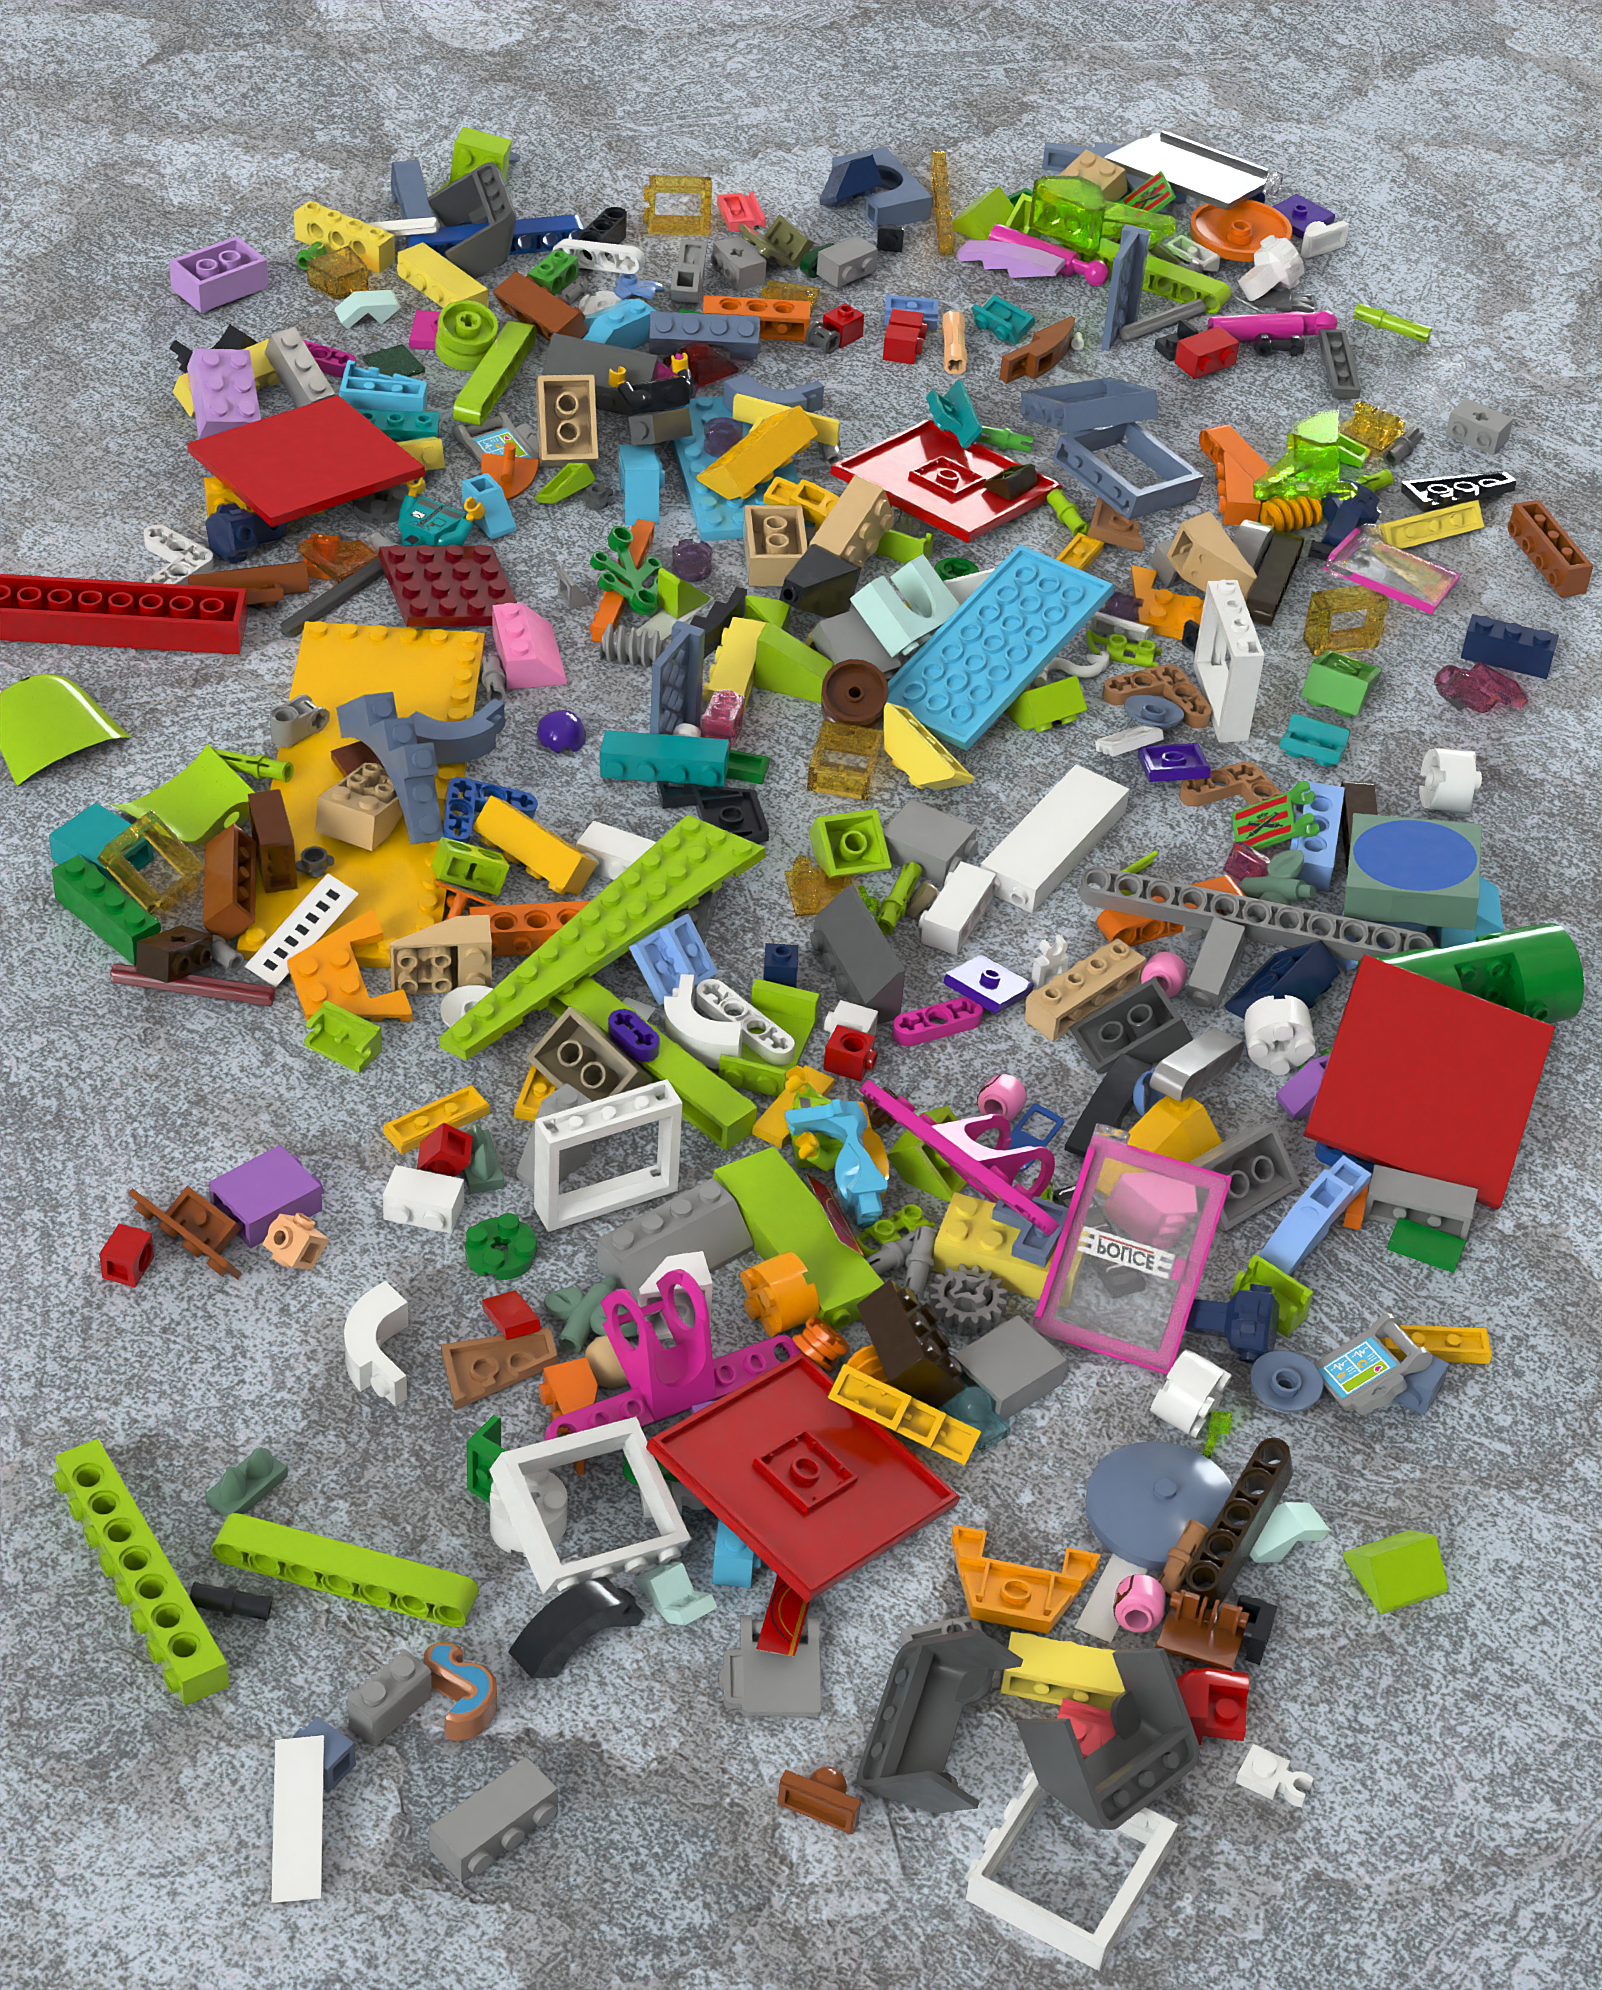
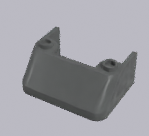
[427,162,517,279]
[857,1629,1023,1814]
[1016,1648,1200,1830]

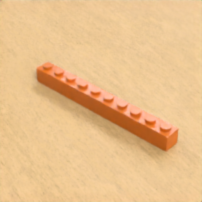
[589,519,655,642]

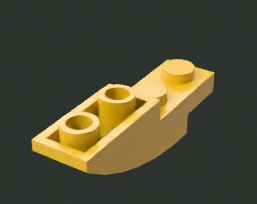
[763,476,840,532]

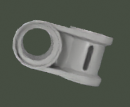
[270,694,330,747]

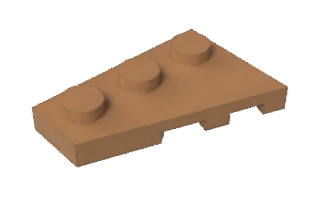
[1087,496,1145,553]
[441,1328,558,1410]

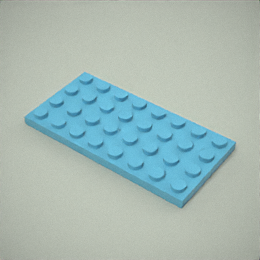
[665,396,814,541]
[887,544,1115,751]

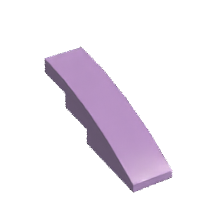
[957,240,1066,278]

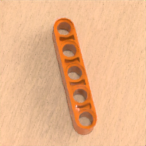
[1199,424,1293,505]
[1096,875,1247,947]

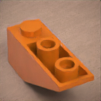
[1215,452,1261,526]
[538,1357,598,1476]

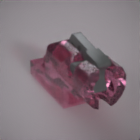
[1434,661,1528,713]

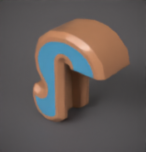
[424,1642,497,1741]

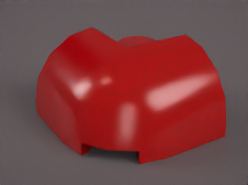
[1176,1668,1249,1745]

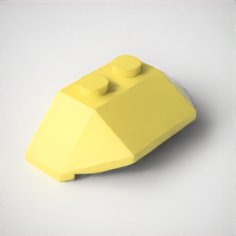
[884,702,975,790]

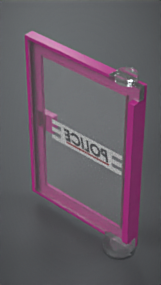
[1323,523,1461,615]
[1032,1123,1232,1375]

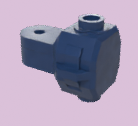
[1320,479,1381,546]
[205,503,287,564]
[1184,1284,1280,1364]

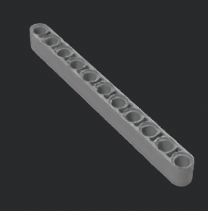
[1079,866,1433,961]

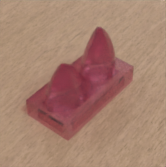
[1223,841,1271,882]

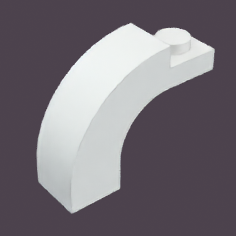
[664,974,743,1069]
[344,1281,409,1407]

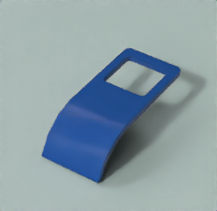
[1008,1103,1065,1172]

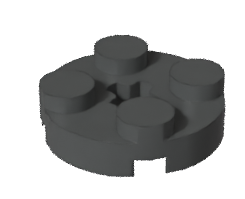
[352,485,409,524]

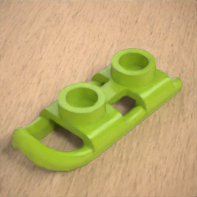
[1086,630,1162,668]
[856,1204,935,1257]

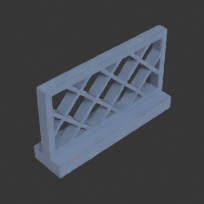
[1101,224,1151,351]
[650,620,705,735]

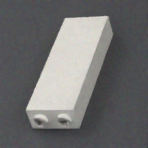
[980,764,1130,913]

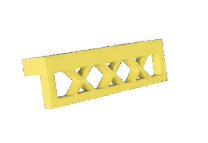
[1367,500,1484,549]

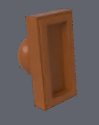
[778,1766,861,1834]

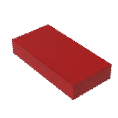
[482,1290,541,1340]

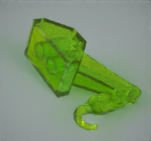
[1028,176,1177,263]
[1253,410,1359,500]

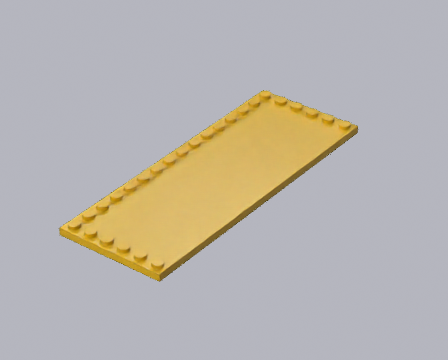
[237,621,485,969]

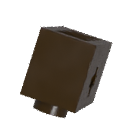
[136,925,213,984]

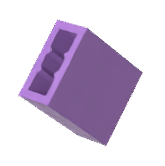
[209,1144,324,1248]

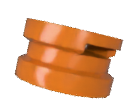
[793,1315,851,1371]

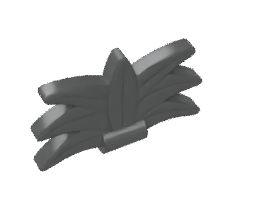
[1254,288,1315,313]

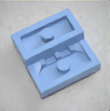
[629,914,718,1006]

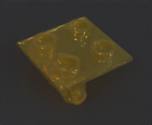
[760,280,820,317]
[1334,401,1406,452]
[784,855,852,917]

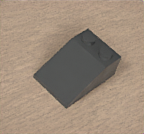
[1069,977,1193,1074]

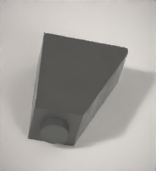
[628,407,693,446]

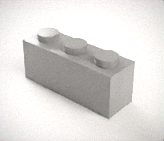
[265,327,335,408]
[1363,1164,1478,1240]
[429,1757,558,1883]

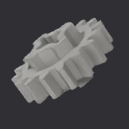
[929,1264,1007,1335]

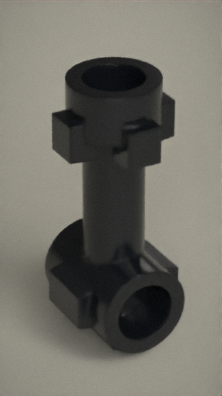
[1253,333,1305,357]

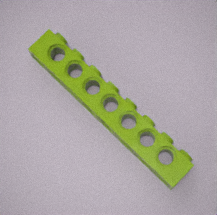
[52,1438,229,1706]

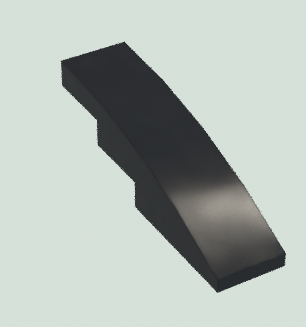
[690,587,747,659]
[1064,1053,1153,1158]

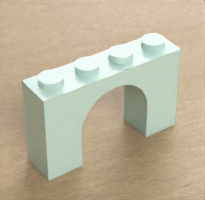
[850,554,960,657]

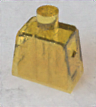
[307,246,369,300]

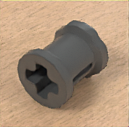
[805,321,841,354]

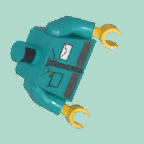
[398,477,485,546]

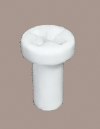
[1071,332,1084,350]

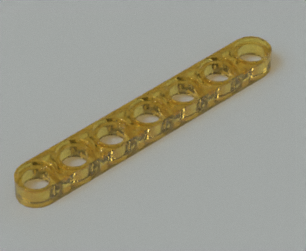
[931,150,954,255]

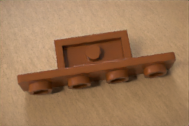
[187,561,310,607]
[128,1186,242,1280]

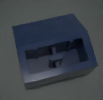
[819,154,883,207]

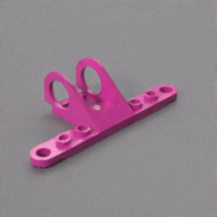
[859,1079,1060,1237]
[544,1269,800,1441]

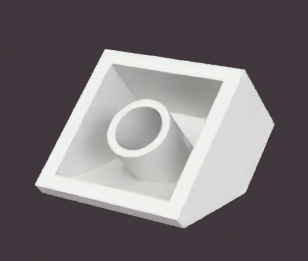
[637,1251,713,1342]

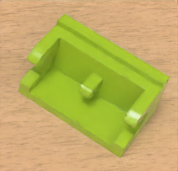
[875,529,934,564]
[304,1000,382,1073]
[1229,1254,1314,1337]

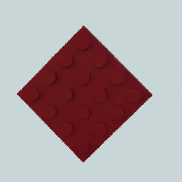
[378,545,517,627]

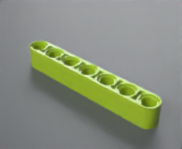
[1062,231,1231,314]
[453,320,537,426]
[211,1513,479,1628]

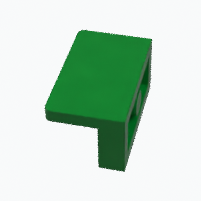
[466,1414,507,1504]

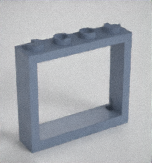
[1019,377,1158,433]
[1052,422,1204,520]

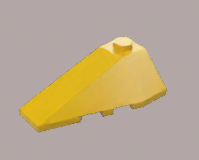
[1094,1095,1222,1200]

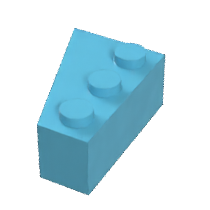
[339,360,427,412]
[619,444,665,525]

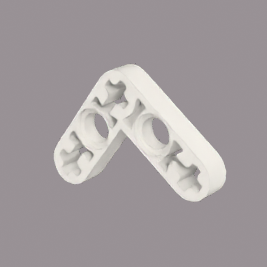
[143,525,214,585]

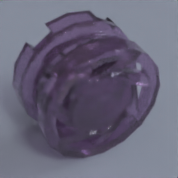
[703,417,743,458]
[671,539,713,582]
[1099,591,1144,622]

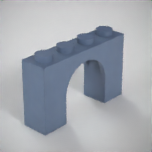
[832,147,934,230]
[649,311,760,359]

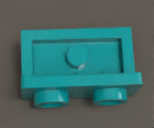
[971,294,1036,345]
[1279,713,1351,767]

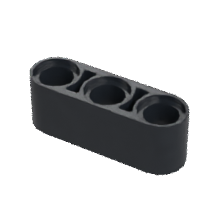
[579,207,627,260]

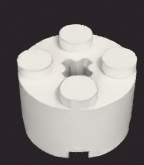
[1419,748,1482,813]
[1244,995,1316,1076]
[1150,1349,1232,1439]
[490,1469,568,1557]

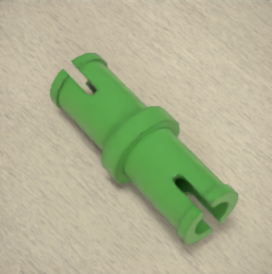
[977,425,1034,453]

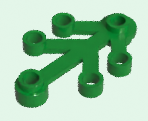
[590,526,662,616]

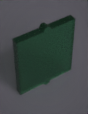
[362,344,425,377]

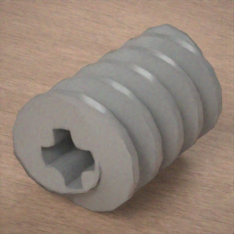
[600,623,665,668]

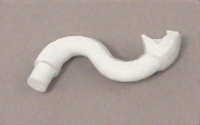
[1034,651,1110,687]

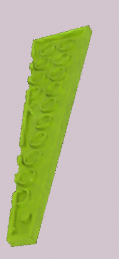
[439,814,766,1061]

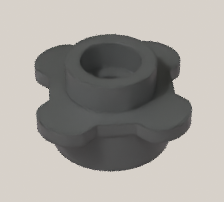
[581,484,613,510]
[296,846,334,878]

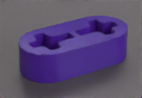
[608,1009,660,1062]

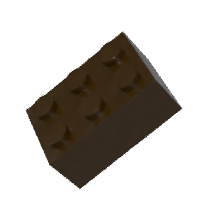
[856,1279,965,1409]

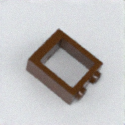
[248,789,298,893]

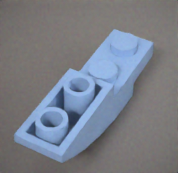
[1259,1155,1372,1276]

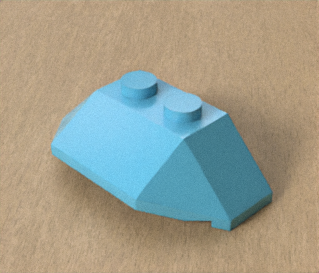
[581,299,660,349]
[1435,877,1504,949]

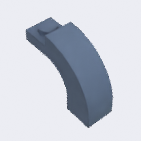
[723,373,824,413]
[409,698,506,764]

